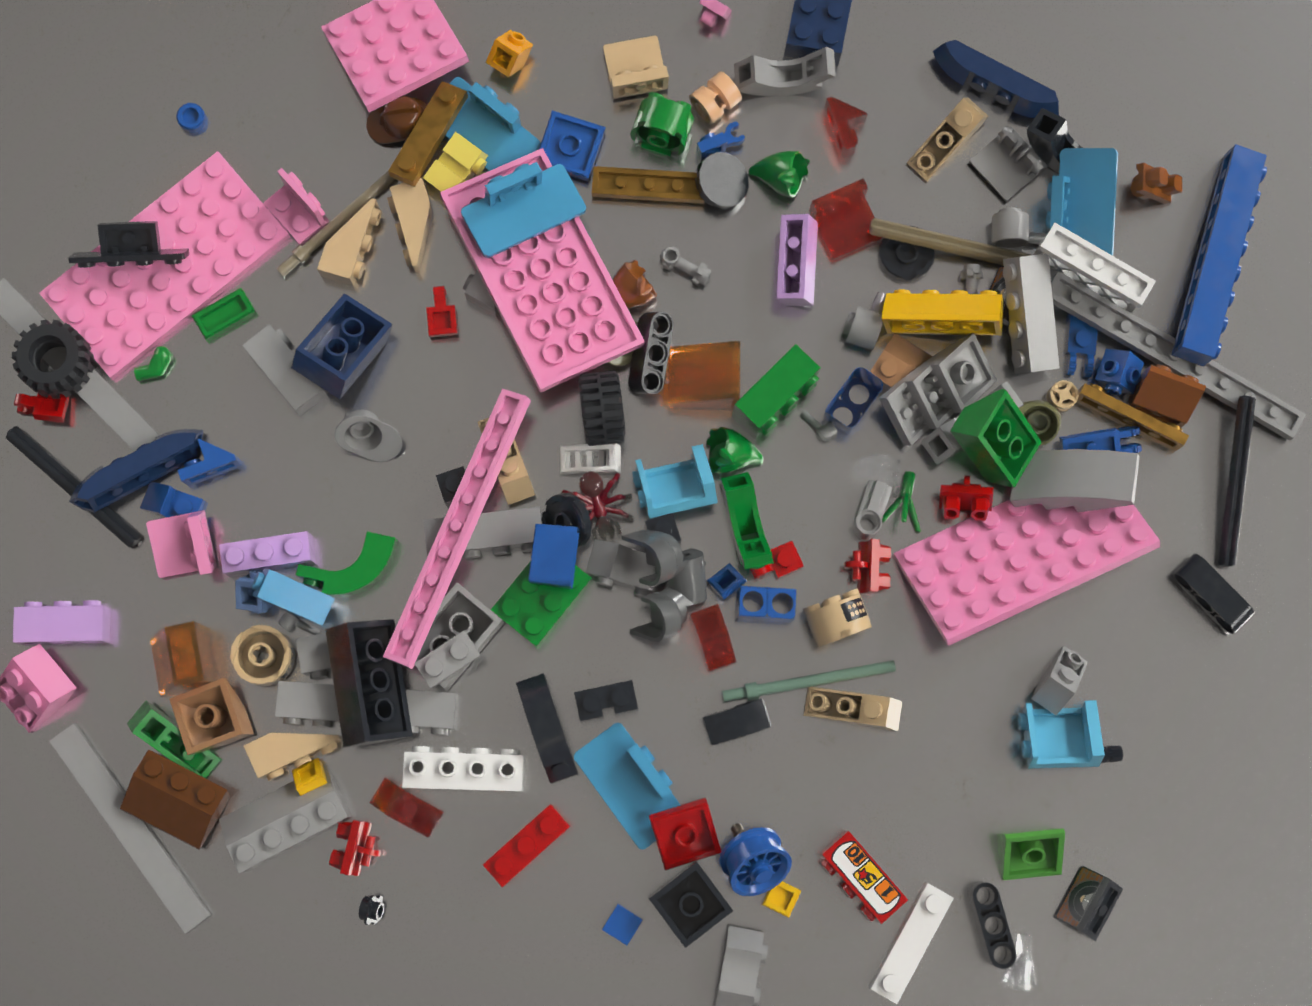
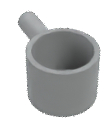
[992,207,1047,249]
[843,292,886,350]

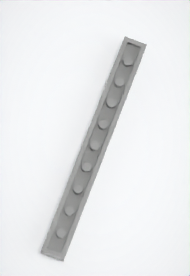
[1051,271,1306,441]

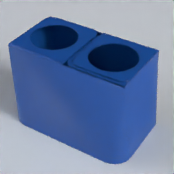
[823,367,883,435]
[528,524,579,589]
[734,586,796,625]

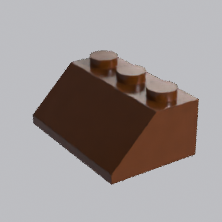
[120,749,230,850]

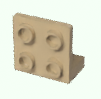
[603,35,669,99]

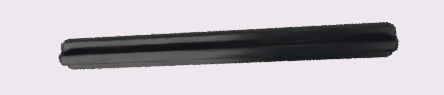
[1218,396,1256,567]
[6,426,141,548]

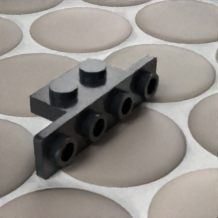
[68,221,189,268]

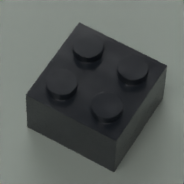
[648,861,733,948]

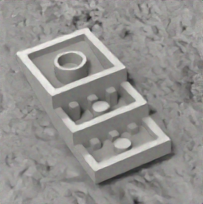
[879,333,997,446]
[1010,449,1140,512]

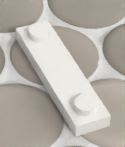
[870,883,954,1004]

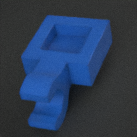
[696,122,745,162]

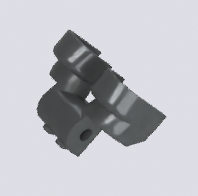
[621,530,708,642]

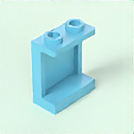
[632,444,718,518]
[1018,700,1105,769]

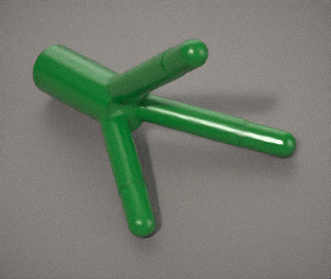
[882,471,921,533]

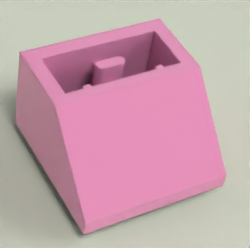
[0,644,77,733]

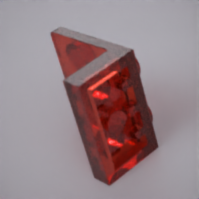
[809,178,883,260]

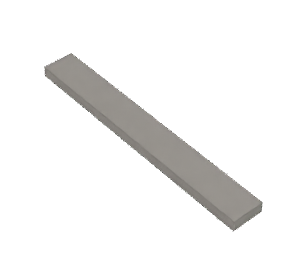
[0,278,159,451]
[49,723,211,934]

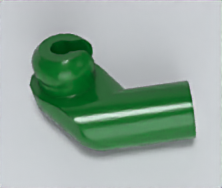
[134,346,172,381]

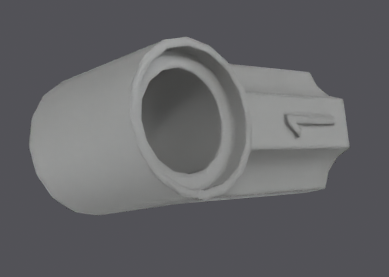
[852,480,892,540]

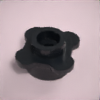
[358,895,384,925]

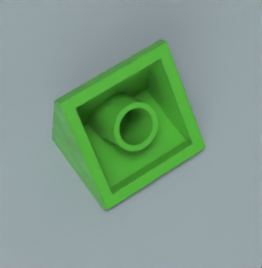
[997,828,1065,880]

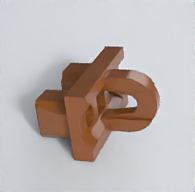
[1131,163,1182,204]

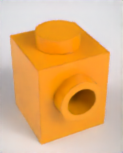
[485,30,533,77]

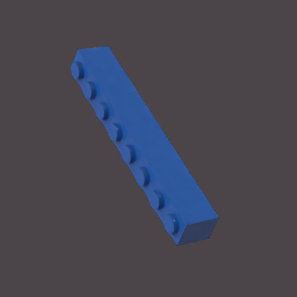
[1171,144,1267,366]

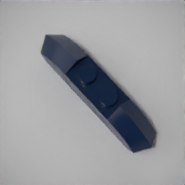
[933,40,1059,118]
[69,429,203,512]

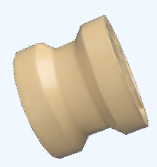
[1045,380,1079,413]

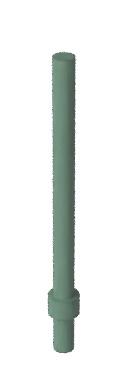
[722,660,896,702]

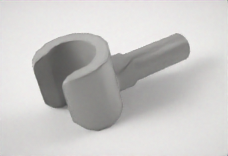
[800,410,837,442]
[278,612,320,635]

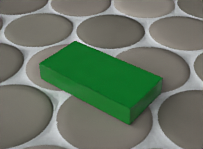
[192,288,257,342]

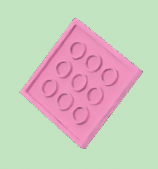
[321,0,469,113]

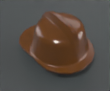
[366,96,427,144]

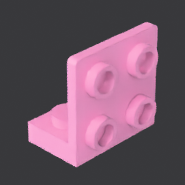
[263,168,327,246]
[146,510,217,578]

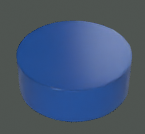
[176,103,207,133]

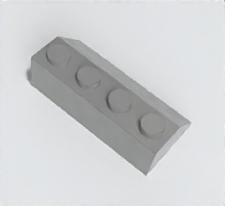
[219,764,352,873]

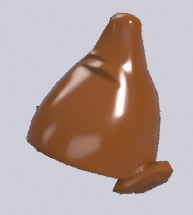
[612,259,657,310]

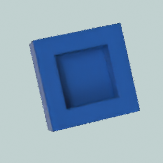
[602,904,643,946]

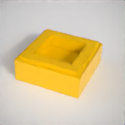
[292,758,327,796]
[761,881,801,918]

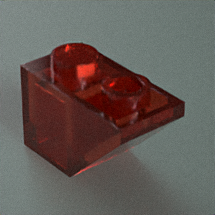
[689,604,737,672]
[369,777,444,837]

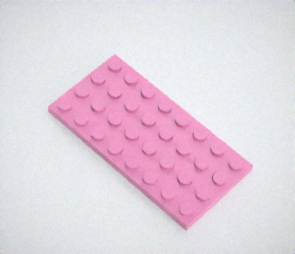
[440,148,645,393]
[39,151,291,380]
[894,500,1160,646]

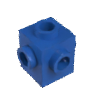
[1095,349,1144,396]

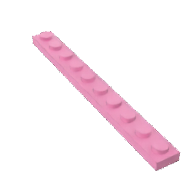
[383,388,531,669]

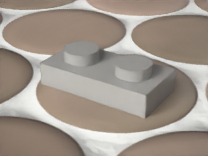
[415,630,481,689]

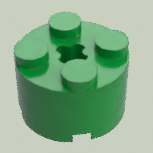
[630,92,694,156]

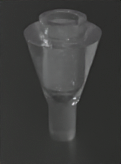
[1007,934,1037,992]

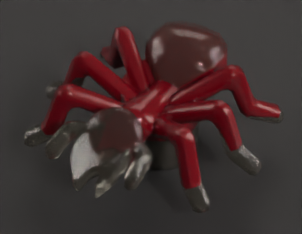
[561,471,634,541]

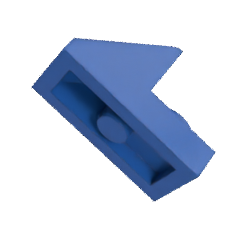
[177,439,242,486]
[140,482,205,517]

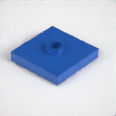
[539,110,606,181]

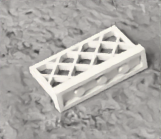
[1033,223,1156,312]

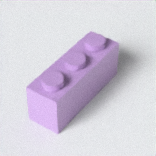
[777,214,818,306]
[219,531,316,577]
[13,600,111,645]

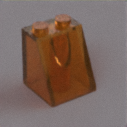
[663,341,740,410]
[150,621,218,697]

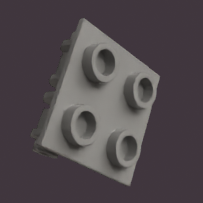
[969,126,1048,202]

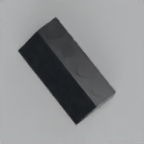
[325,619,413,748]

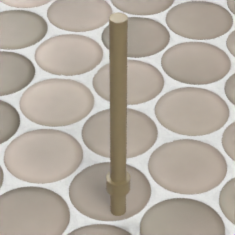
[276,171,396,277]

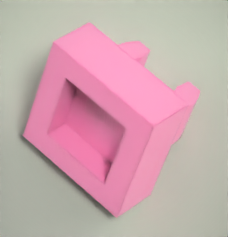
[699,0,732,27]

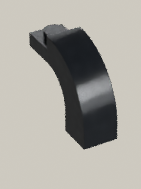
[1027,108,1118,174]
[516,673,578,784]

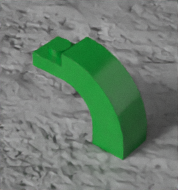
[720,472,774,570]
[296,531,399,598]

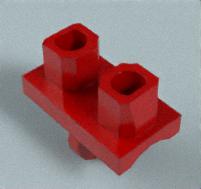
[939,475,994,521]
[844,539,891,594]
[329,820,382,876]

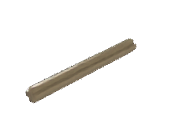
[869,218,1031,265]

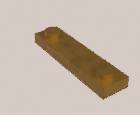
[388,81,468,187]
[592,166,704,204]
[1077,383,1189,451]

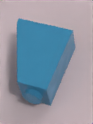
[251,568,335,626]

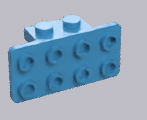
[445,77,541,171]
[1046,148,1118,256]
[461,162,586,258]
[574,723,680,850]

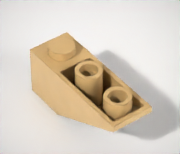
[907,98,989,181]
[387,178,433,274]
[317,198,382,286]
[477,418,535,505]
[804,687,902,731]
[244,733,342,781]

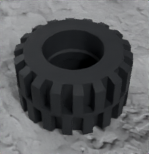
[11,319,94,399]
[578,370,626,446]

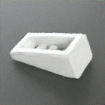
[560,443,621,475]

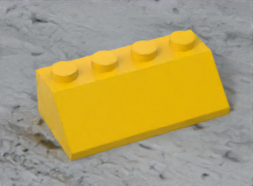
[882,289,1003,336]

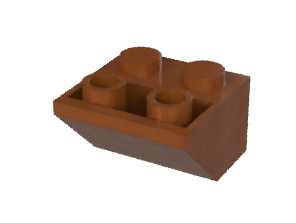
[1127,364,1206,427]

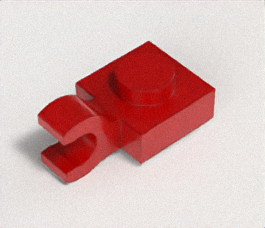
[426,286,458,338]
[14,393,70,423]
[750,541,804,579]

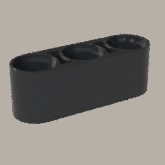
[628,312,673,394]
[1173,553,1255,634]
[968,881,1017,969]

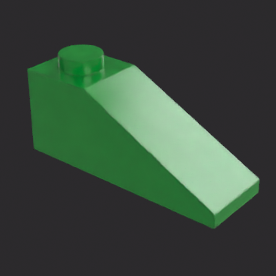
[127,700,221,778]

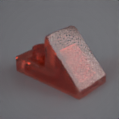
[824,97,868,159]

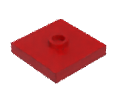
[649,797,721,870]

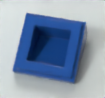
[707,563,747,599]

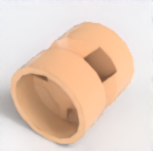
[689,71,742,125]

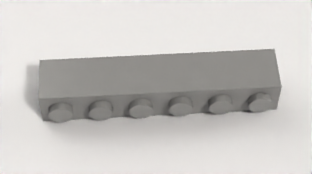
[275,681,459,735]

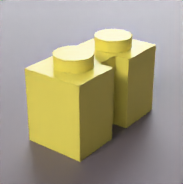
[423,131,488,192]

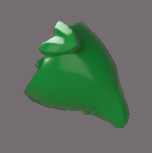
[748,151,810,197]
[706,427,764,474]

